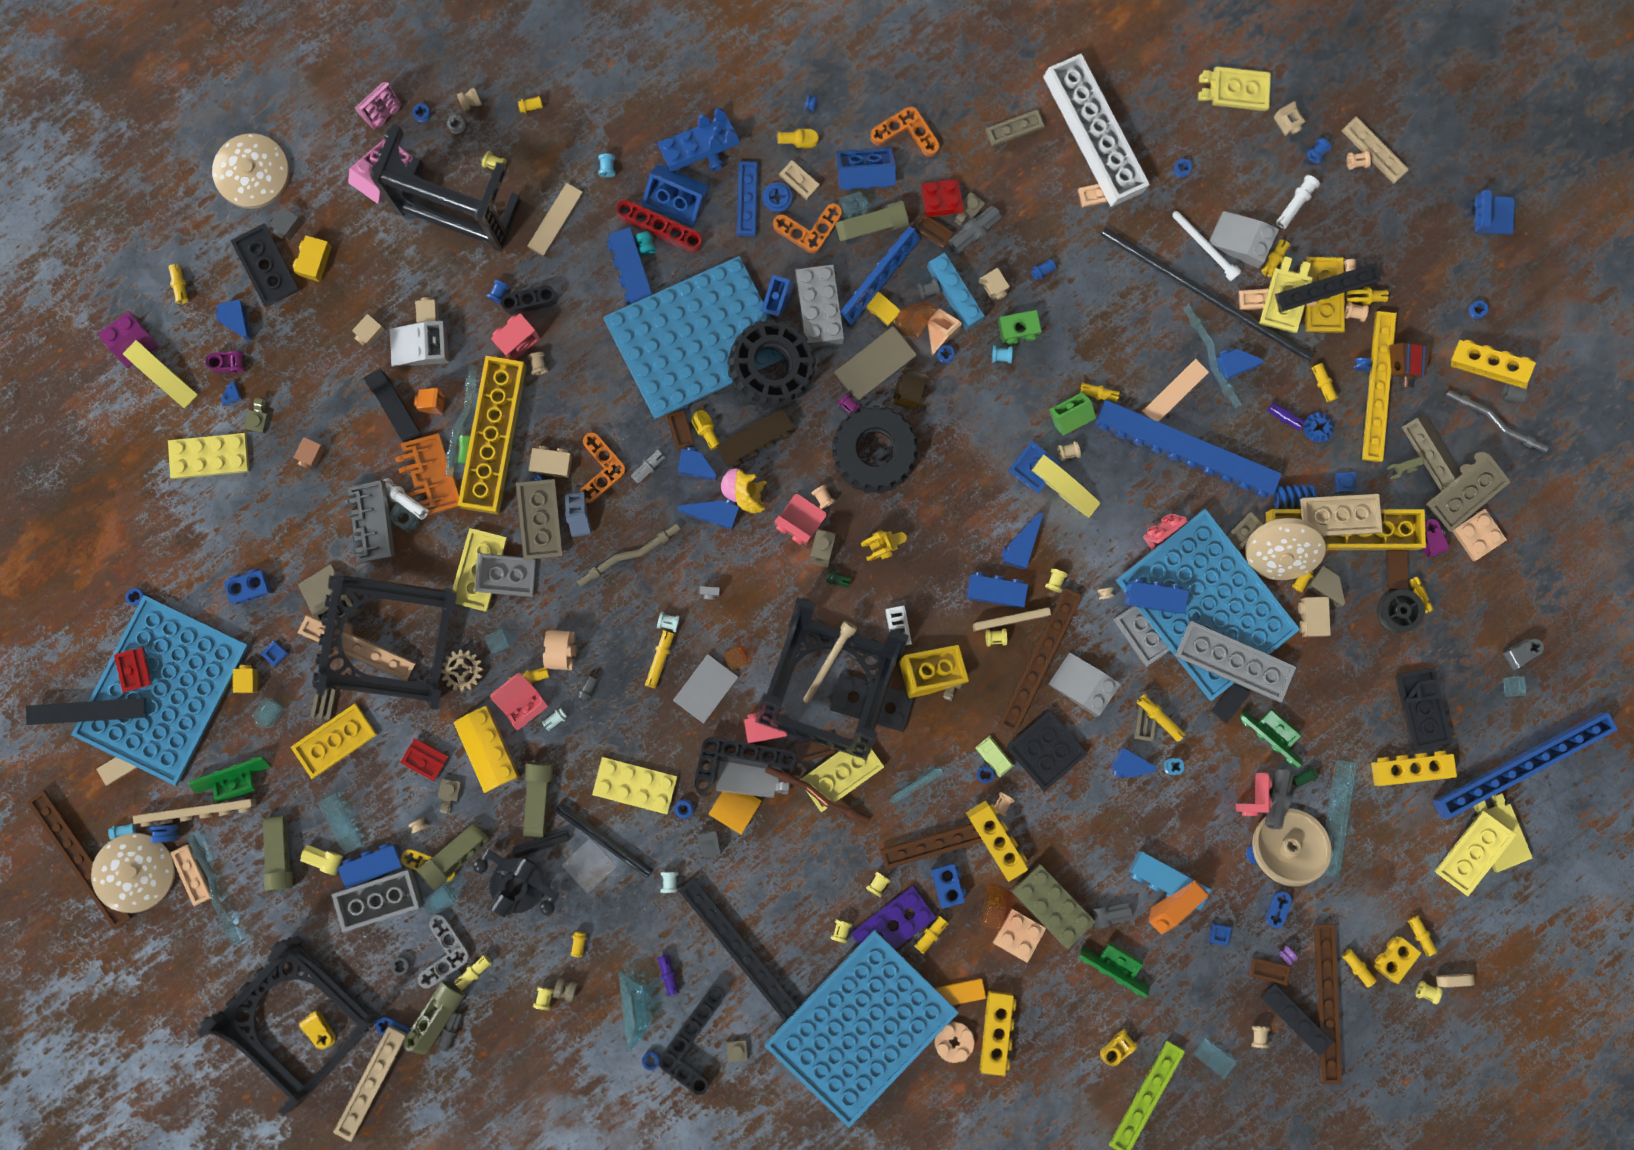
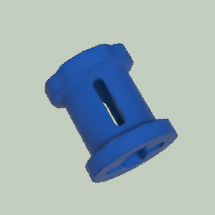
[1307,138,1332,164]
[486,279,510,305]

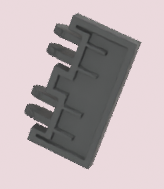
[345,480,395,563]

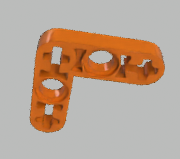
[870,107,939,157]
[773,204,842,253]
[579,433,626,504]

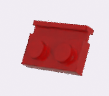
[114,647,153,693]
[400,738,449,782]

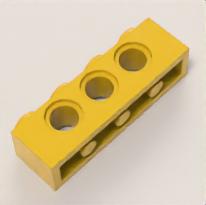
[1451,340,1536,389]
[1371,751,1457,786]
[966,800,1028,882]
[979,991,1016,1076]

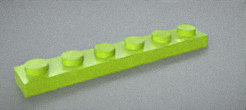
[1109,1040,1185,1150]

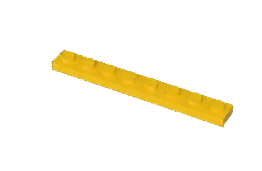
[1362,311,1396,462]

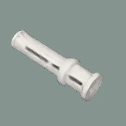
[1276,175,1320,229]
[383,478,429,520]

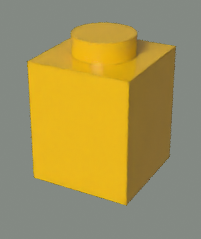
[233,665,258,693]

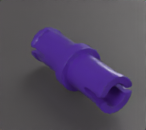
[1266,401,1306,431]
[657,954,680,996]

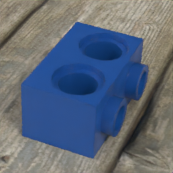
[224,568,273,605]
[930,863,967,909]

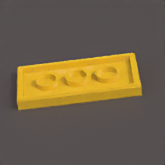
[1305,257,1345,333]
[291,703,378,779]

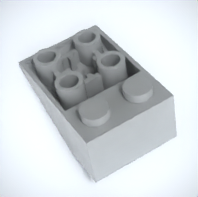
[390,321,449,367]

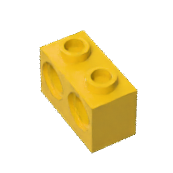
[1373,936,1421,984]

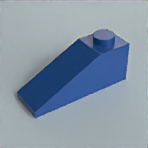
[677,499,740,530]
[1001,513,1043,570]

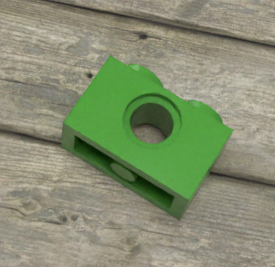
[998,310,1041,345]

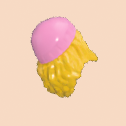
[721,469,767,514]

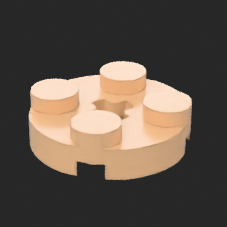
[934,1022,974,1063]

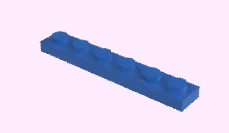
[840,226,920,325]

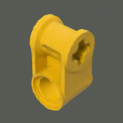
[299,1010,336,1049]
[1100,1029,1138,1066]

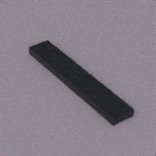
[1275,263,1381,312]
[26,698,147,725]

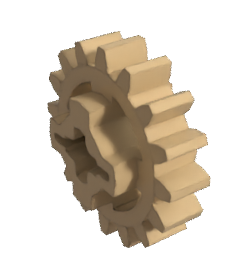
[441,649,484,692]

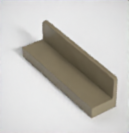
[1402,414,1462,491]

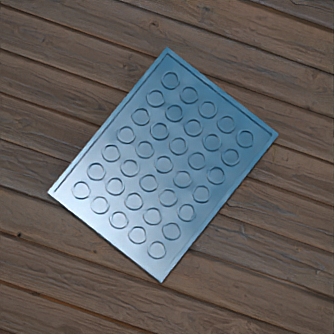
[603,256,785,420]
[1115,509,1300,701]
[71,595,249,786]
[764,930,959,1127]

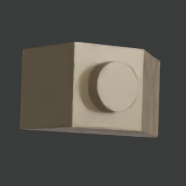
[1306,566,1345,608]

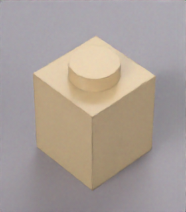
[415,297,439,323]
[352,314,386,347]

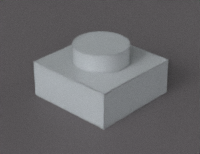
[700,586,720,600]

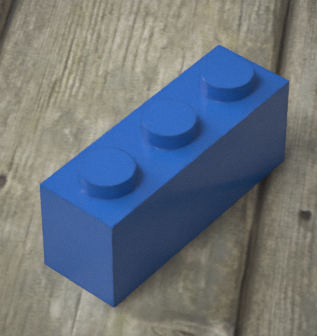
[966,572,1028,609]
[1124,579,1189,614]
[338,843,404,889]

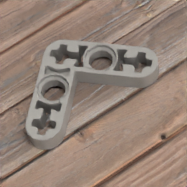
[418,914,470,988]

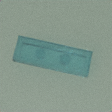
[889,768,943,805]
[318,793,364,854]

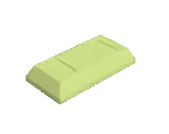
[975,735,1014,778]

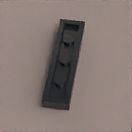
[1261,983,1333,1056]

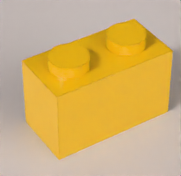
[293,235,332,282]

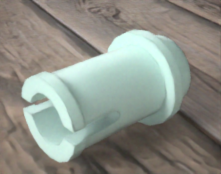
[542,708,568,731]

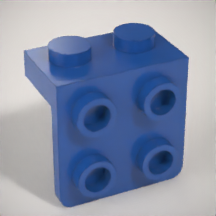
[1474,190,1514,235]

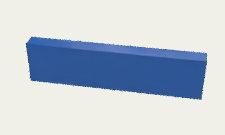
[737,161,758,237]

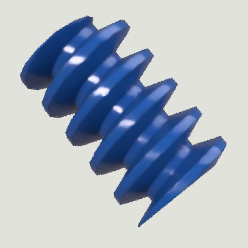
[1274,484,1317,509]

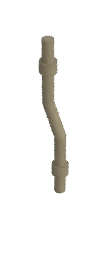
[577,523,681,587]

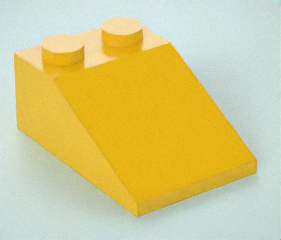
[899,645,969,698]

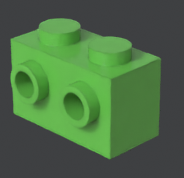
[1049,392,1096,435]

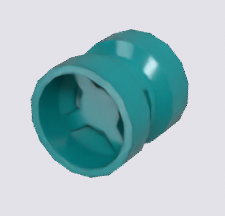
[634,231,657,256]

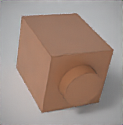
[293,437,325,469]

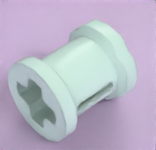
[657,611,680,632]
[661,872,678,893]

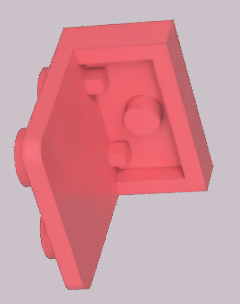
[774,494,826,545]
[1142,514,1188,550]
[490,673,548,731]
[1236,773,1272,816]

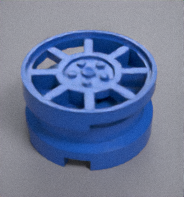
[150,824,179,843]

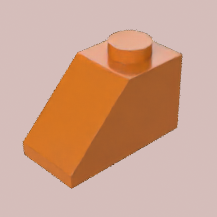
[414,388,445,415]

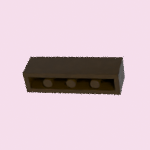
[716,408,794,468]

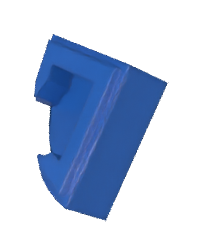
[222,381,243,406]

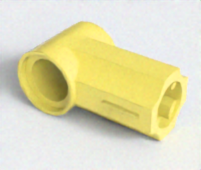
[300,845,343,875]

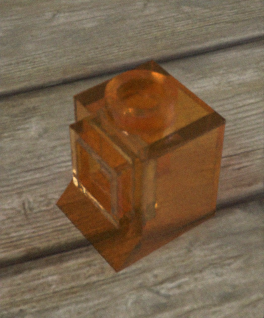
[723,645,751,672]

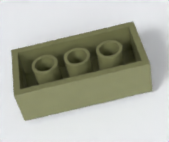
[1010,863,1095,950]

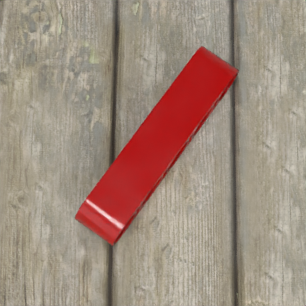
[616,200,702,253]

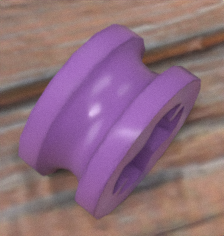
[1279,946,1298,966]

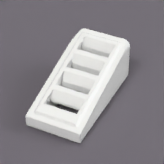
[885,606,911,645]

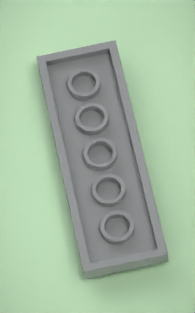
[1174,621,1296,703]

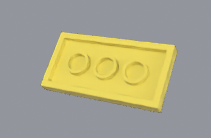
[168,433,249,479]
[453,528,508,612]
[801,749,884,812]
[592,757,678,814]
[1434,810,1516,896]

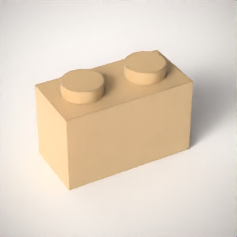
[529,446,573,479]
[1298,597,1331,637]

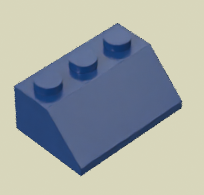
[836,148,896,190]
[641,164,709,227]

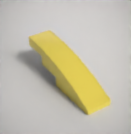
[123,340,199,409]
[1031,455,1100,518]

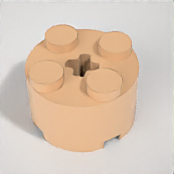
[543,630,577,670]

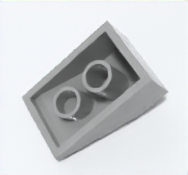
[1209,211,1279,268]
[1048,652,1121,717]

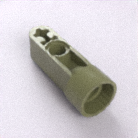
[835,200,909,241]
[523,762,553,837]
[263,815,293,892]
[417,824,489,891]
[404,980,465,1055]

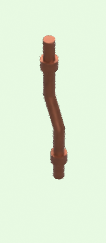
[765,765,870,824]

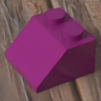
[98,311,159,368]

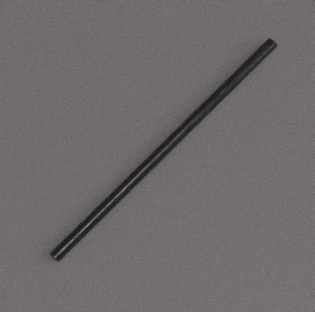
[1100,227,1315,363]

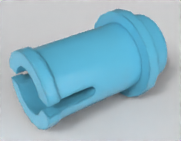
[108,823,136,840]

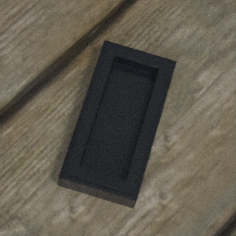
[1210,683,1250,724]

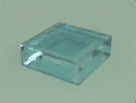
[484,629,510,655]
[1503,676,1527,697]

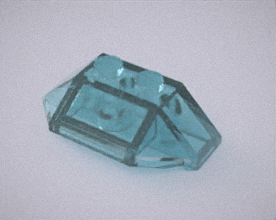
[618,970,653,1052]

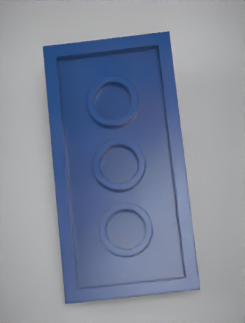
[657,108,740,172]

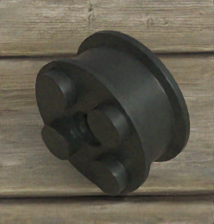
[1377,589,1425,633]

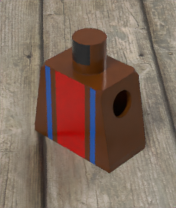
[1389,343,1430,388]

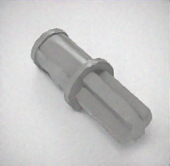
[631,450,665,483]

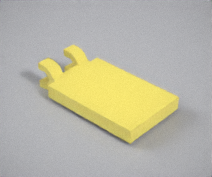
[1198,67,1271,111]
[1259,257,1312,333]
[1472,793,1532,872]

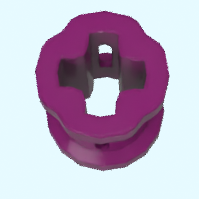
[838,393,862,414]

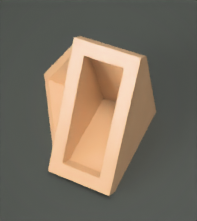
[926,309,962,355]

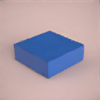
[260,640,290,667]
[1208,923,1232,946]

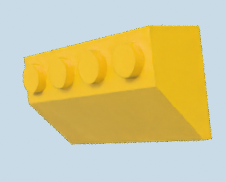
[453,706,520,793]

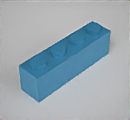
[927,253,984,331]
[1128,851,1211,911]

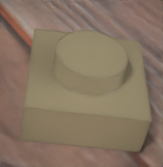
[726,1039,748,1063]

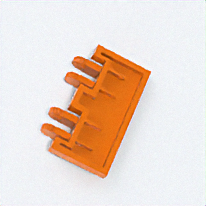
[395,433,459,516]

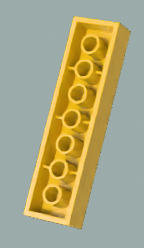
[458,356,527,515]
[1266,509,1426,550]

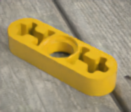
[401,849,456,882]

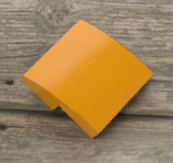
[708,792,762,835]

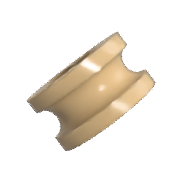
[1097,587,1116,600]
[408,817,429,834]

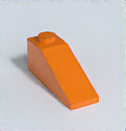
[1148,880,1209,935]

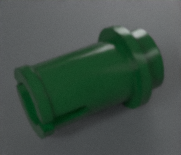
[826,570,851,588]
[1293,767,1319,788]

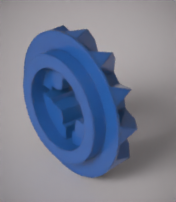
[762,182,792,213]
[1303,412,1334,443]

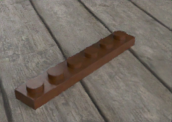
[880,821,993,870]

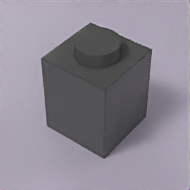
[269,207,303,240]

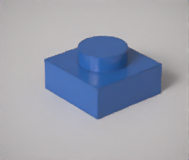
[1335,472,1357,493]

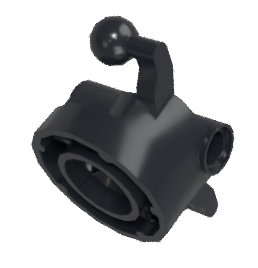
[473,849,560,917]

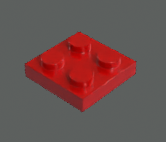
[921,179,964,217]

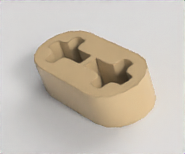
[1436,974,1475,987]

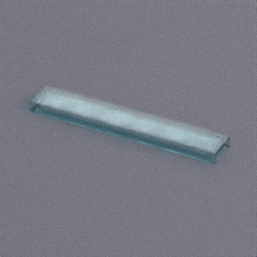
[1322,760,1357,878]

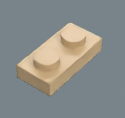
[779,160,820,200]

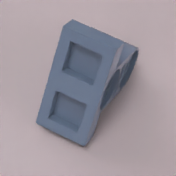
[565,492,591,537]

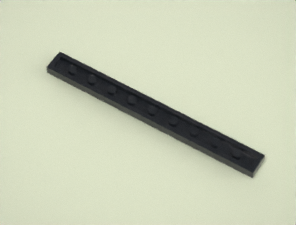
[678,878,799,1022]

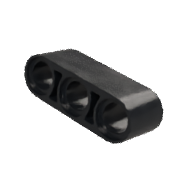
[500,285,557,315]

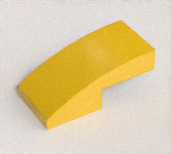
[866,292,901,326]

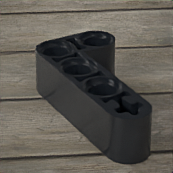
[363,368,422,443]

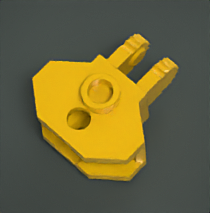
[861,530,907,561]

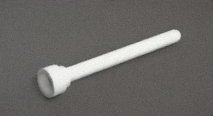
[1172,211,1242,281]

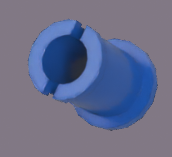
[708,153,723,171]
[1031,259,1056,280]

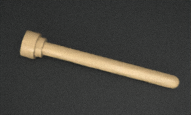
[803,621,858,704]

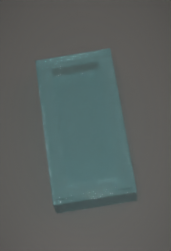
[1192,1038,1236,1079]

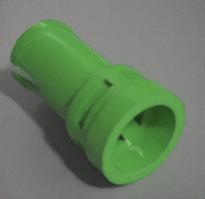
[457,436,470,464]

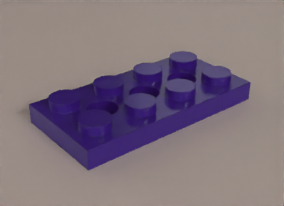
[850,886,936,949]

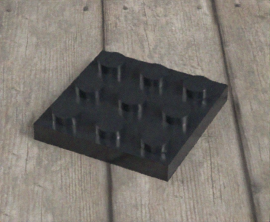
[1006,710,1088,792]

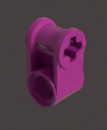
[205,351,245,374]
[1423,519,1449,558]

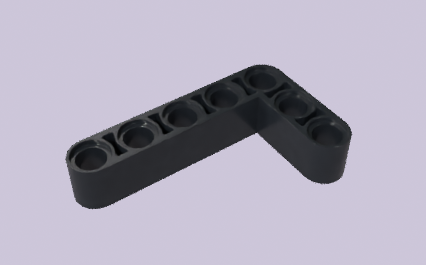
[694,737,797,796]
[659,986,724,1095]

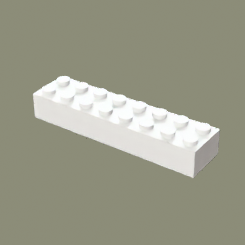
[1044,54,1150,207]

